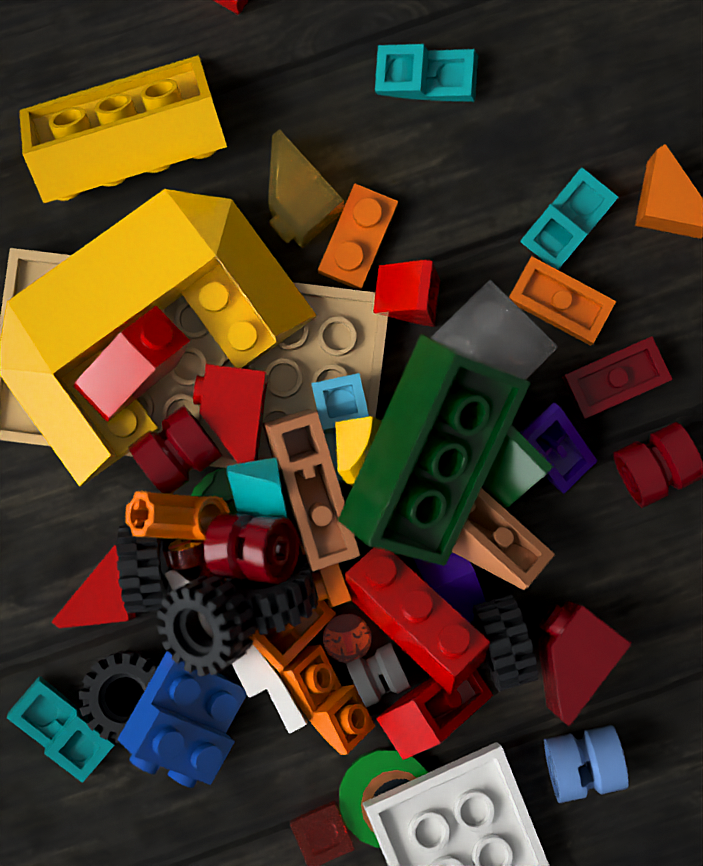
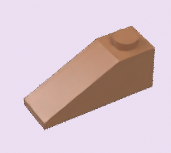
[262,409,360,571]
[452,488,555,590]

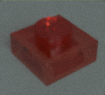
[290,800,355,866]

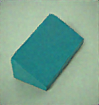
[227,457,290,520]

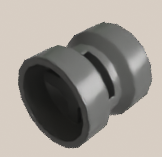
[346,643,411,708]

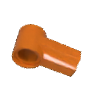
[125,492,230,541]

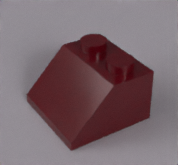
[538,601,631,726]

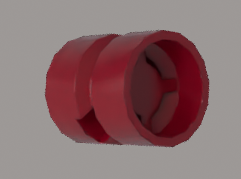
[128,405,223,494]
[613,422,703,508]
[204,512,299,584]

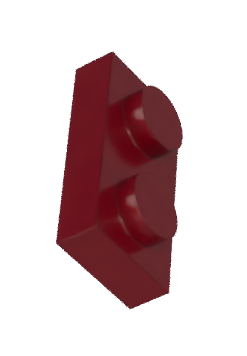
[562,336,673,420]

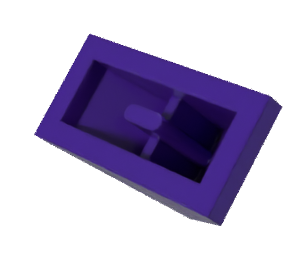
[520,403,597,494]
[412,552,486,623]

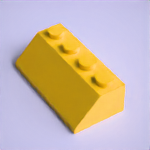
[19,55,227,203]

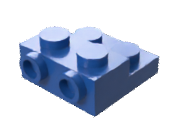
[118,651,247,788]

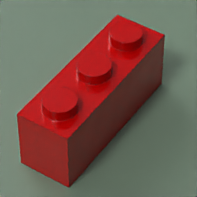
[345,547,490,695]

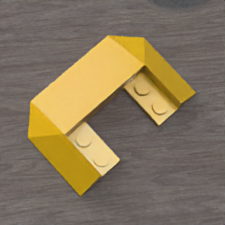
[0,189,317,486]

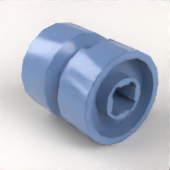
[544,725,628,803]

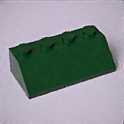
[338,334,531,566]

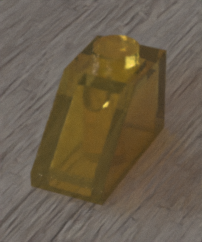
[268,129,344,248]

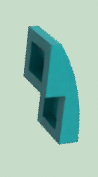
[375,44,478,101]
[520,167,618,270]
[7,676,115,783]

